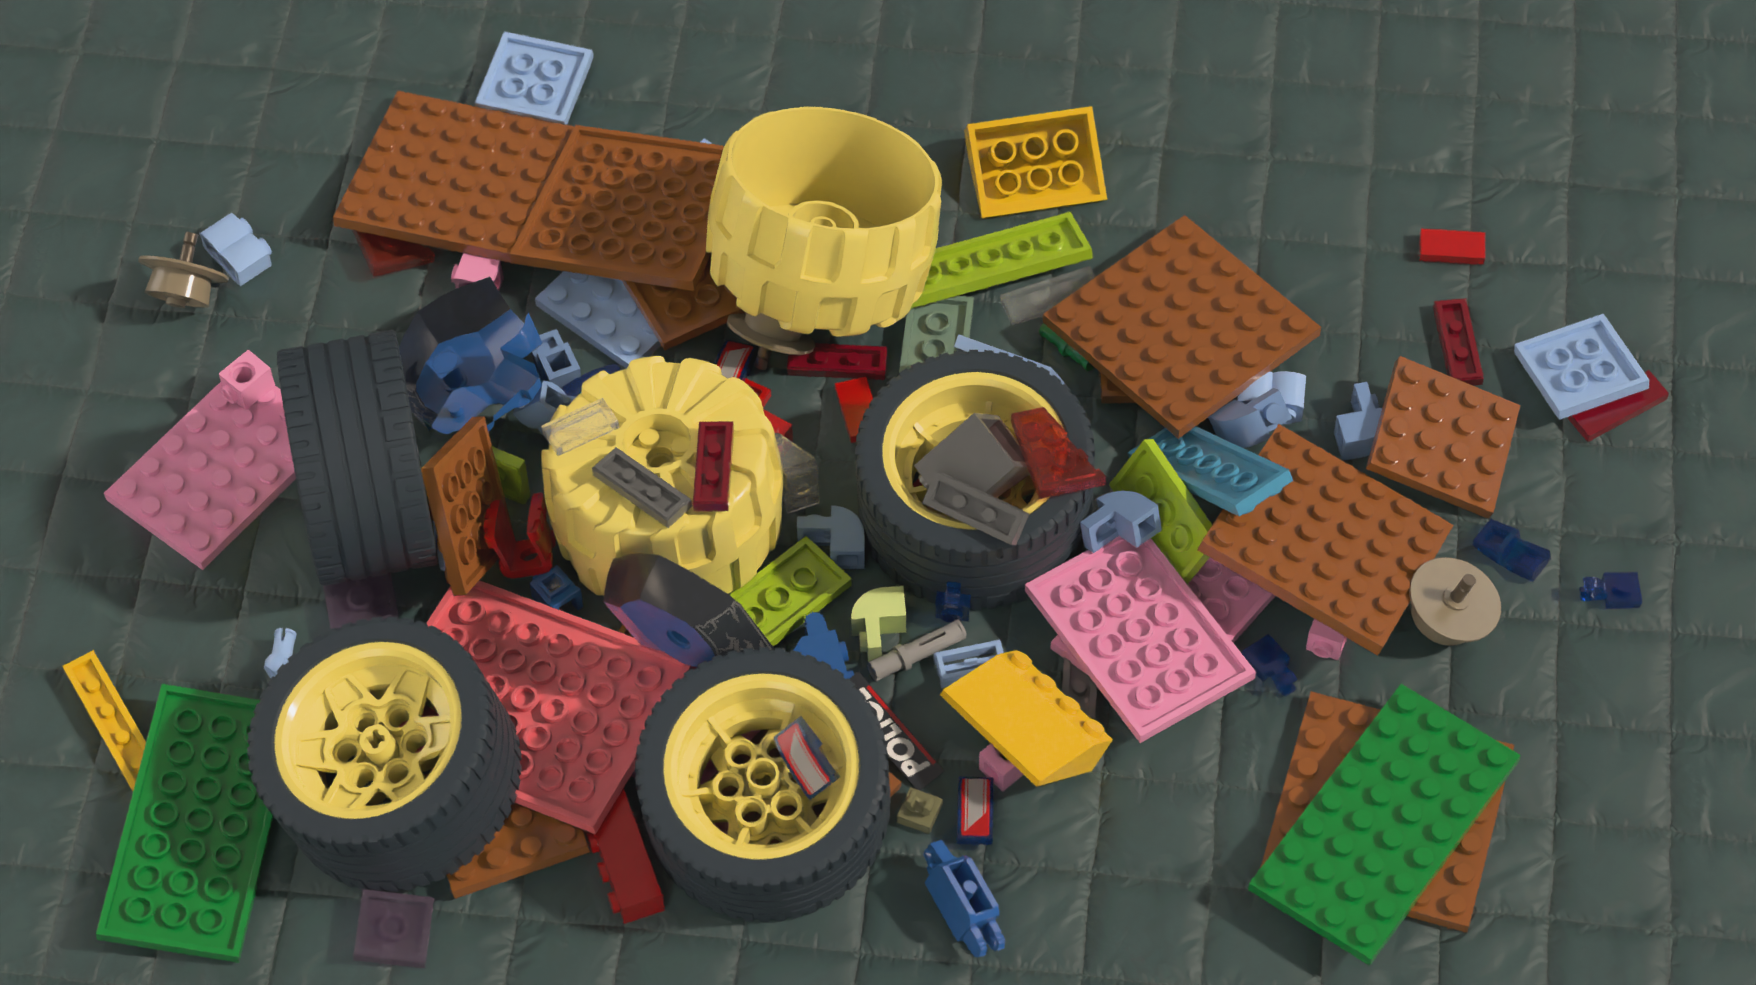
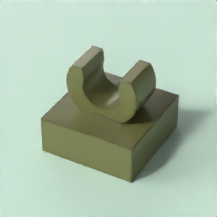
[897,787,943,834]

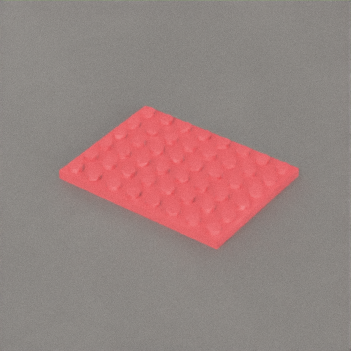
[398,580,696,834]

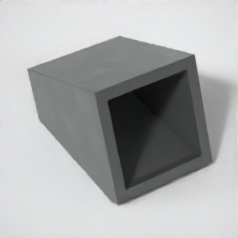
[914,413,1038,519]

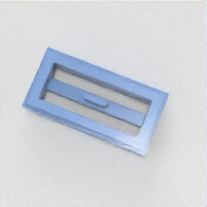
[933,639,1004,688]

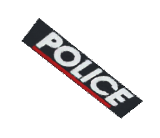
[850,671,944,791]

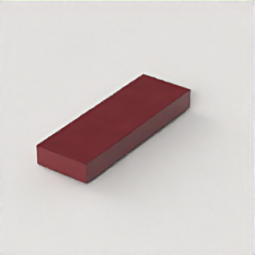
[1433,298,1484,386]
[787,343,887,380]
[1568,370,1669,442]
[693,421,734,512]

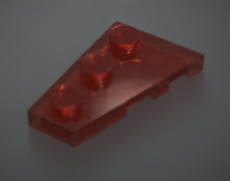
[342,197,435,277]
[1011,407,1106,499]

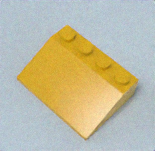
[964,106,1107,219]
[940,650,1113,787]

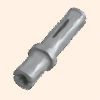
[867,619,967,682]

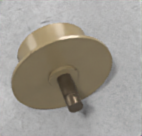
[138,232,229,308]
[727,313,815,370]
[1409,557,1501,646]

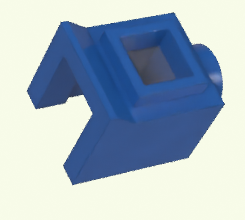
[530,565,583,610]

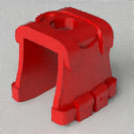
[483,493,556,578]

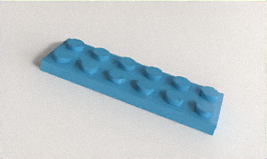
[1127,426,1293,517]

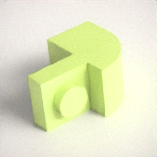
[851,586,906,662]

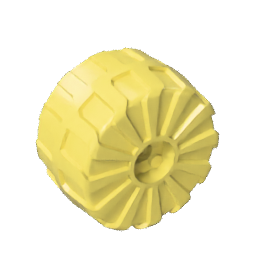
[706,107,942,337]
[541,356,783,596]

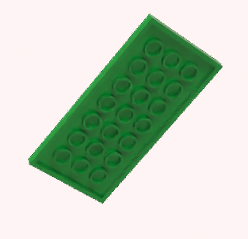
[96,684,274,963]
[1248,684,1521,966]

